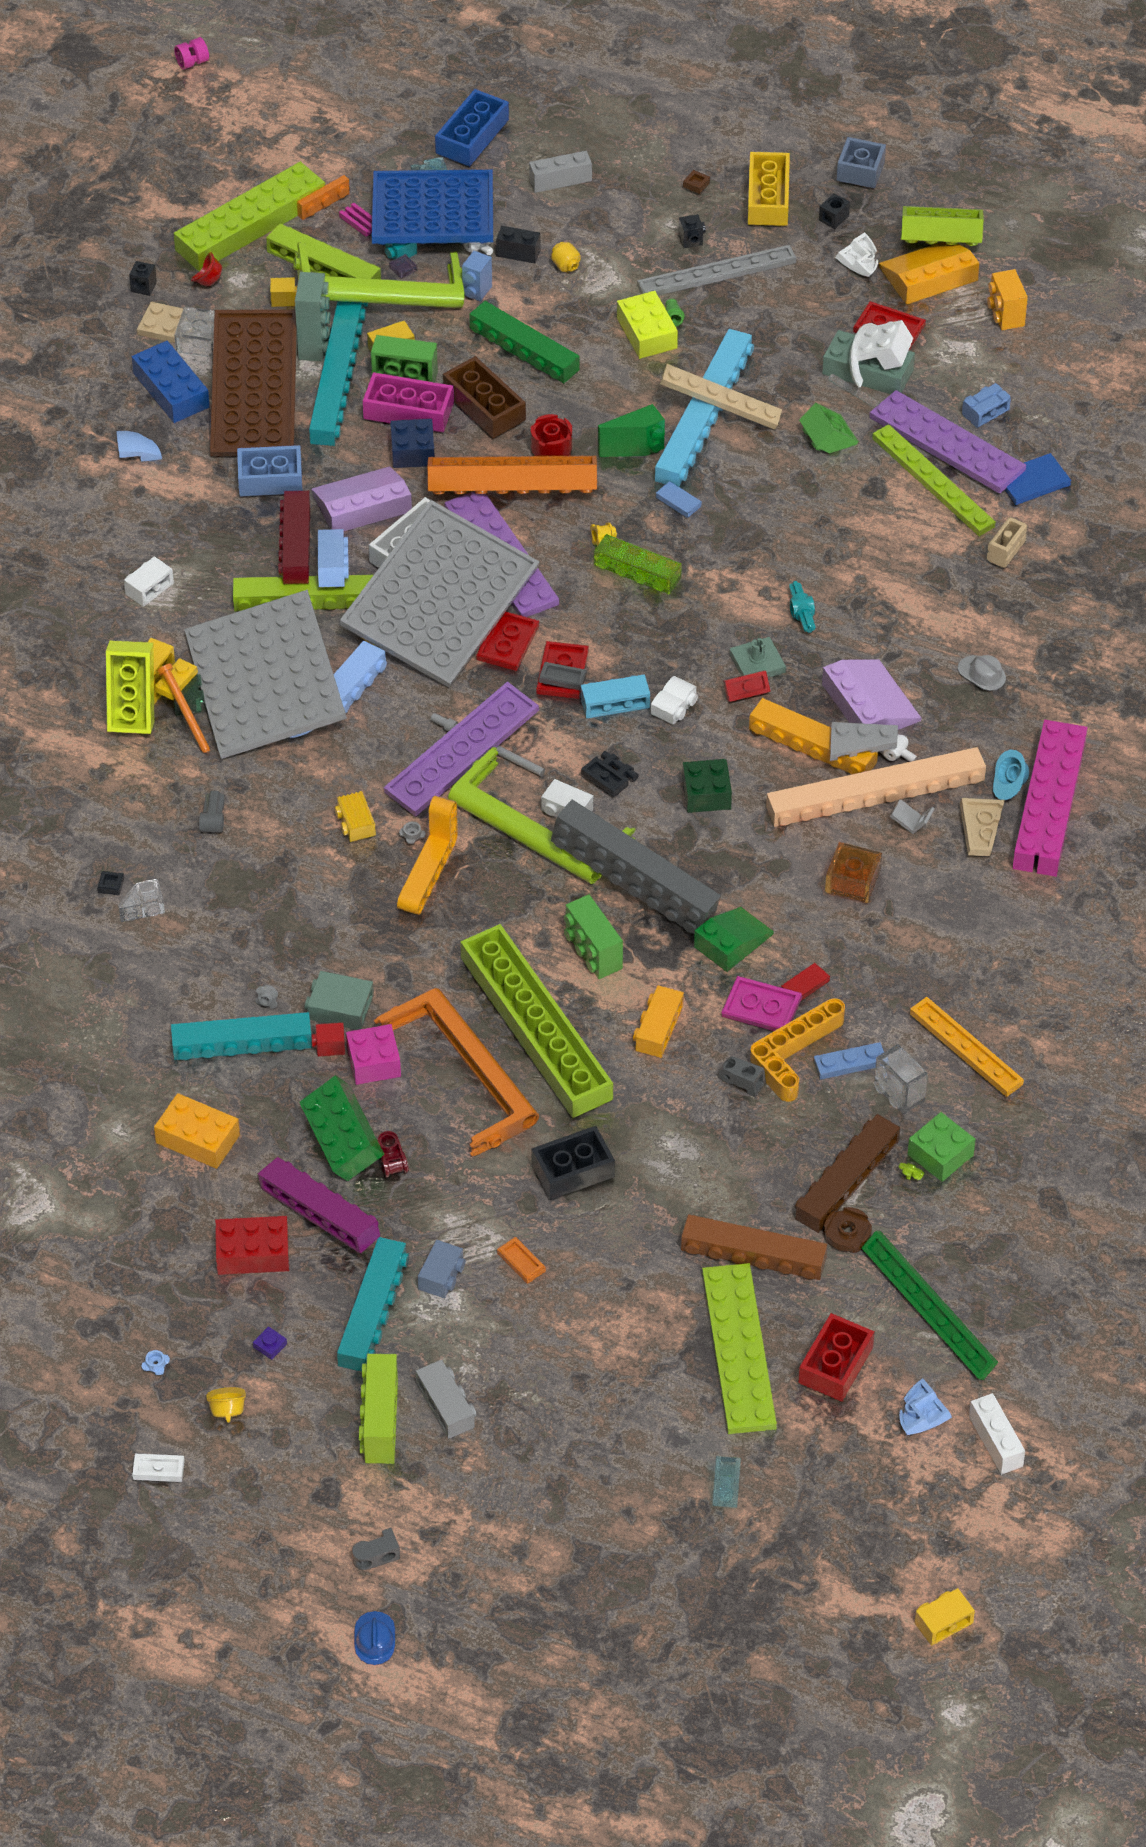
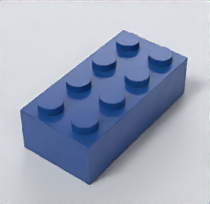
[435,89,509,167]
[131,340,210,423]

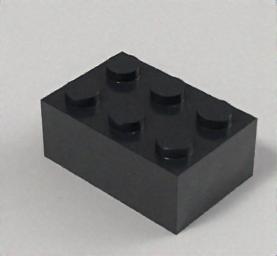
[531,1126,615,1200]

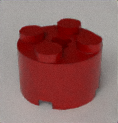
[531,414,572,456]

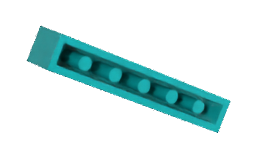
[171,1012,312,1060]
[337,1237,409,1372]

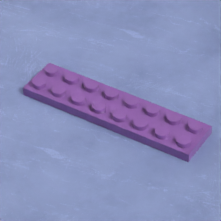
[870,390,1026,494]
[444,491,559,617]
[384,682,539,817]

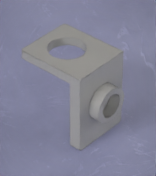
[890,800,935,834]

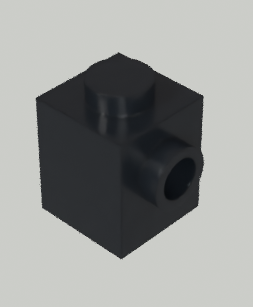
[678,214,706,249]

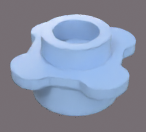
[142,1350,170,1375]

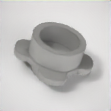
[399,822,426,844]
[255,985,278,1009]

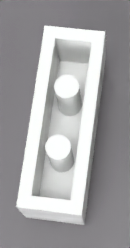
[969,1393,1025,1475]

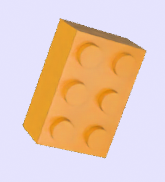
[154,1093,240,1169]

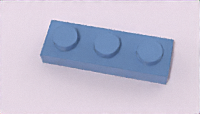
[814,1042,887,1080]

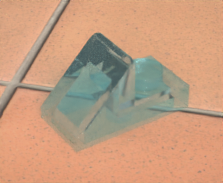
[712,1456,741,1508]

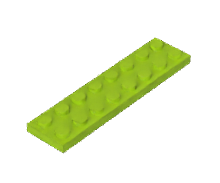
[702,1263,777,1434]

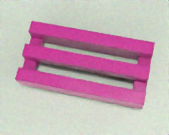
[339,202,372,237]

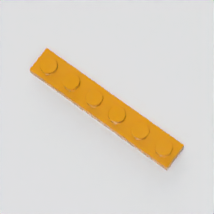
[910,997,1024,1097]

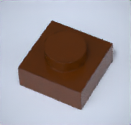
[683,170,710,194]

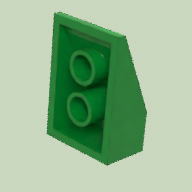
[598,404,665,457]
[694,907,774,972]

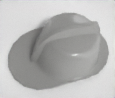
[958,655,1006,691]

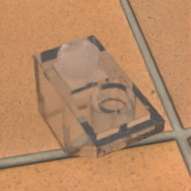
[118,879,165,922]

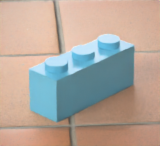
[581,674,650,719]

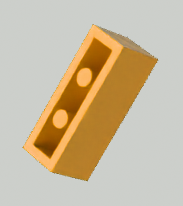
[633,985,684,1058]

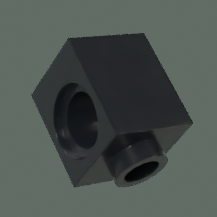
[819,193,850,229]
[129,261,157,296]

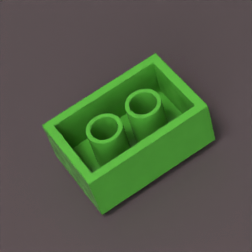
[371,335,438,383]
[564,894,623,979]

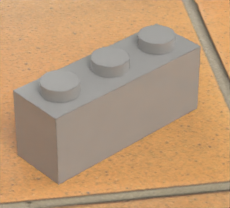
[529,151,592,193]
[416,1360,477,1439]

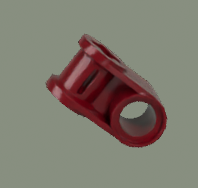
[378,1131,409,1178]

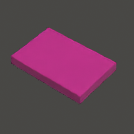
[721,976,802,1031]

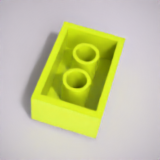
[617,291,678,359]

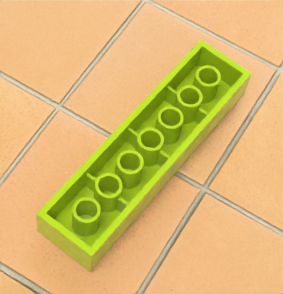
[174,161,325,272]

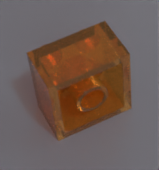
[825,842,882,903]

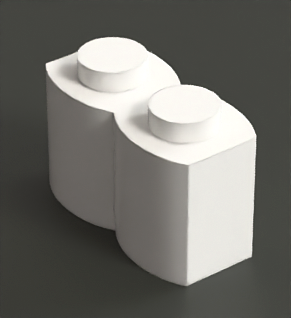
[651,676,698,725]

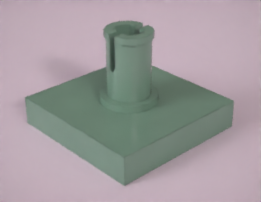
[729,637,786,678]

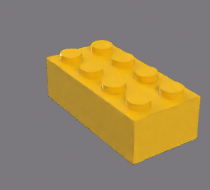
[748,152,790,226]

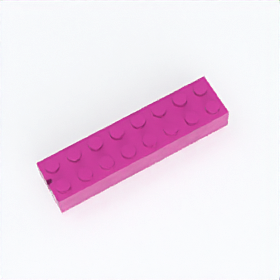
[1013,719,1088,877]

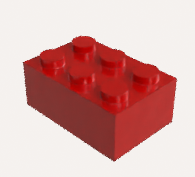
[215,1216,289,1275]
[798,1313,875,1402]

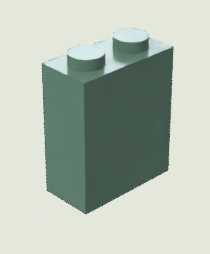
[305,971,374,1030]

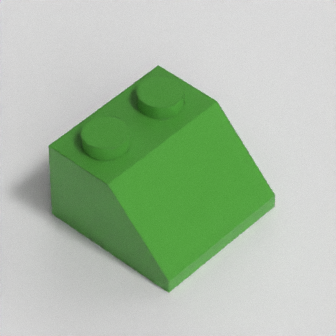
[799,402,859,453]

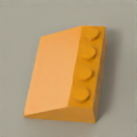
[878,242,979,305]

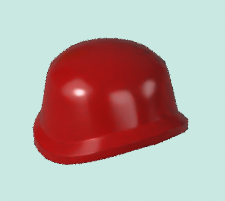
[190,252,222,287]

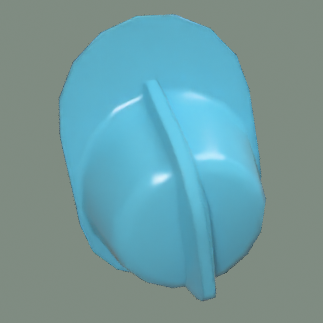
[993,749,1030,800]

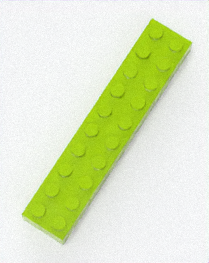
[460,924,613,1118]

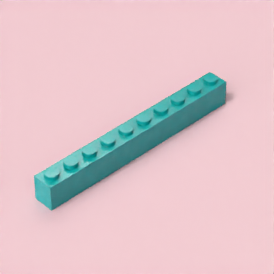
[309,301,369,446]

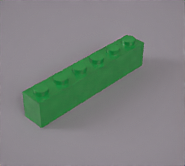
[469,301,580,384]

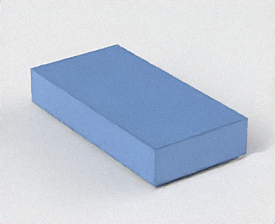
[656,481,702,518]

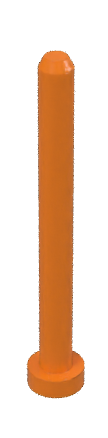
[157,663,210,753]

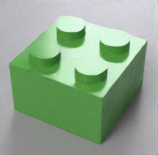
[908,1112,975,1182]

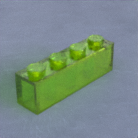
[594,534,682,595]

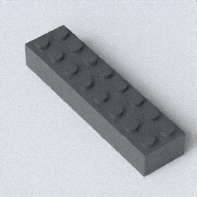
[551,799,721,934]

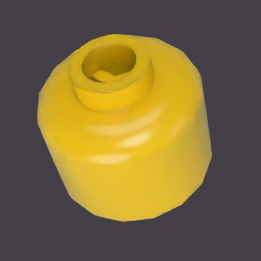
[551,242,581,272]

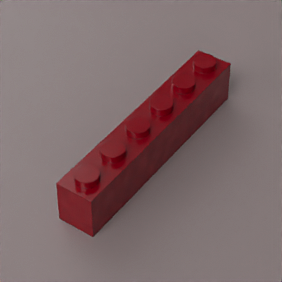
[278,490,310,584]

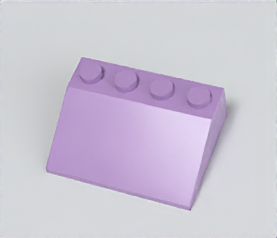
[311,466,412,531]
[822,659,921,730]

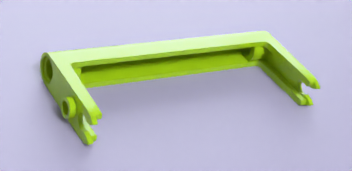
[294,242,464,308]
[448,747,636,884]

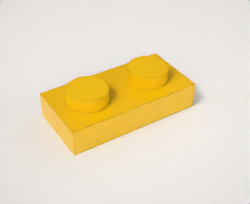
[155,658,198,700]

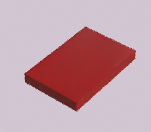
[853,301,926,350]
[476,612,539,671]
[536,641,589,699]

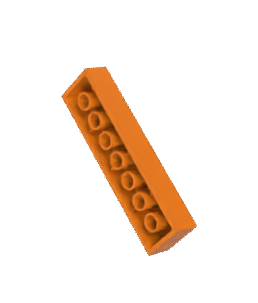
[428,456,597,494]

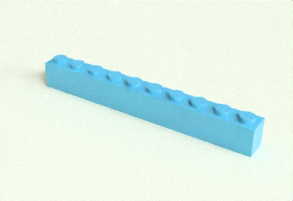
[655,329,754,487]

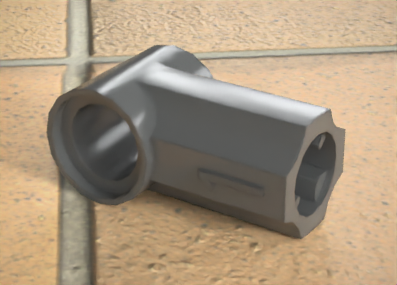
[199,791,225,833]

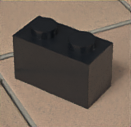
[496,225,541,264]

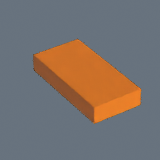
[497,1237,546,1284]

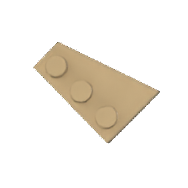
[960,798,1005,856]

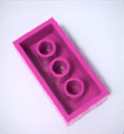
[363,372,454,432]

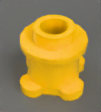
[590,522,617,546]

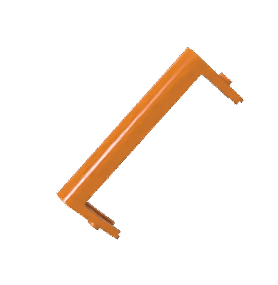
[374,988,539,1156]

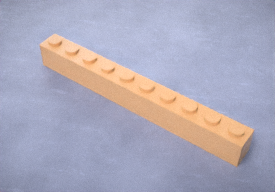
[766,747,986,827]

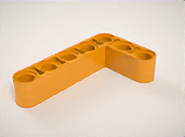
[397,796,458,915]
[750,998,845,1102]

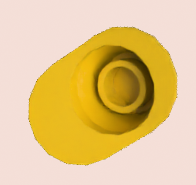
[206,1387,246,1423]

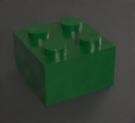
[682,759,732,813]

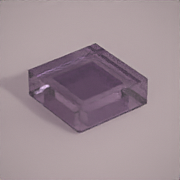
[389,254,417,279]

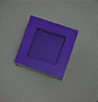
[253,1326,287,1360]

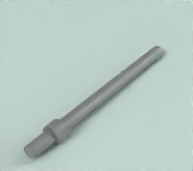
[431,713,545,777]

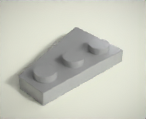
[830,722,898,761]

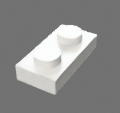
[132,1454,185,1482]

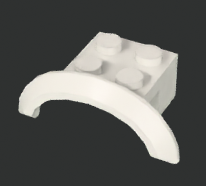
[849,320,913,388]

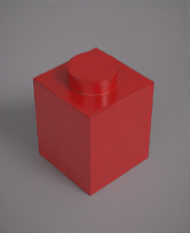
[312,1023,345,1057]

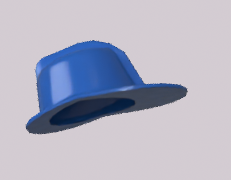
[355,1611,395,1665]

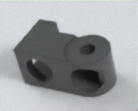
[718,1057,766,1097]
[352,1527,400,1570]

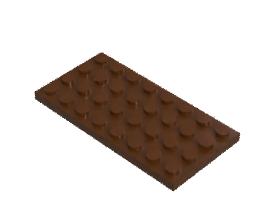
[210,310,297,456]

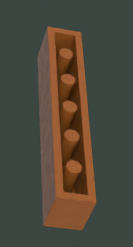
[681,1214,827,1280]

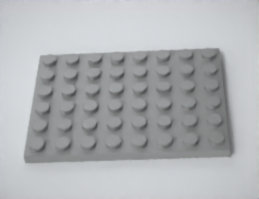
[339,500,540,688]
[184,590,347,759]

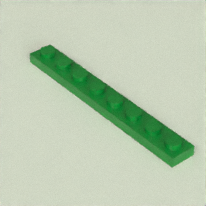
[862,1231,998,1380]

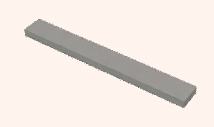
[637,245,796,296]

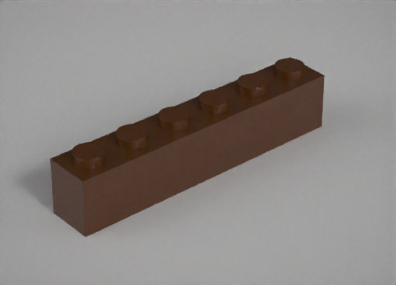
[795,1114,900,1233]

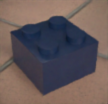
[390,419,435,468]

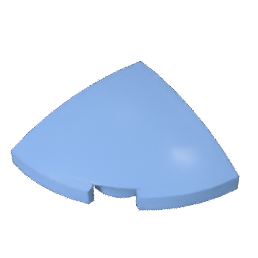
[116,431,162,462]
[899,1378,952,1435]

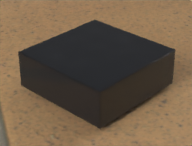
[97,871,124,895]

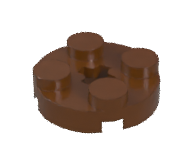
[824,1207,872,1253]

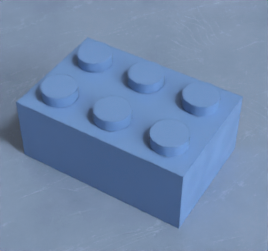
[237,445,303,496]

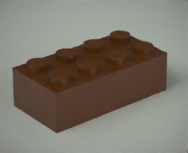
[442,356,526,438]

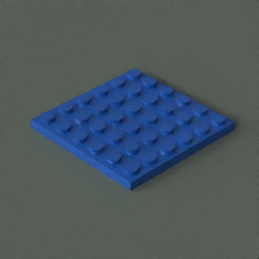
[372,169,493,245]

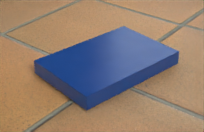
[1005,453,1071,505]

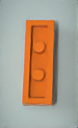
[297,175,350,220]

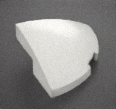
[835,232,878,277]

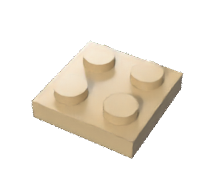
[137,302,190,343]

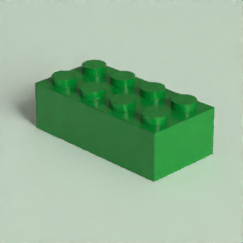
[299,1075,385,1181]

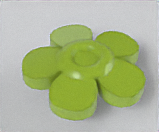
[898,1163,924,1180]

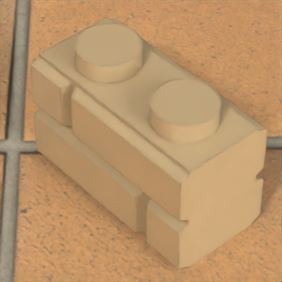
[987,517,1027,568]

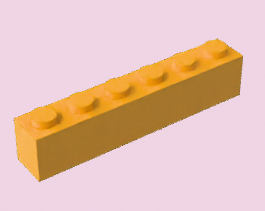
[749,698,878,775]

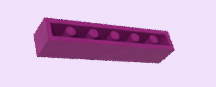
[258,1157,380,1254]

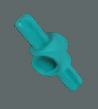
[789,581,816,633]

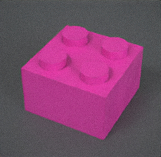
[346,1024,401,1085]

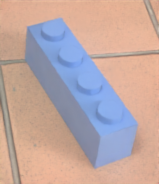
[318,529,349,587]
[334,641,387,713]

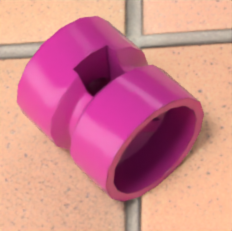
[174,37,209,70]

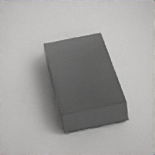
[539,662,587,691]

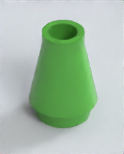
[665,299,685,327]

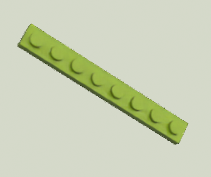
[872,424,996,536]

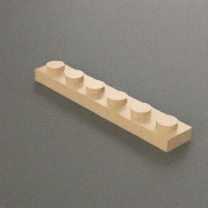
[660,364,782,429]

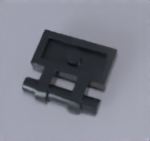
[581,751,639,797]

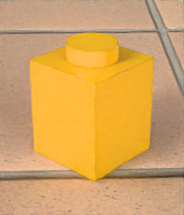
[270,277,297,307]

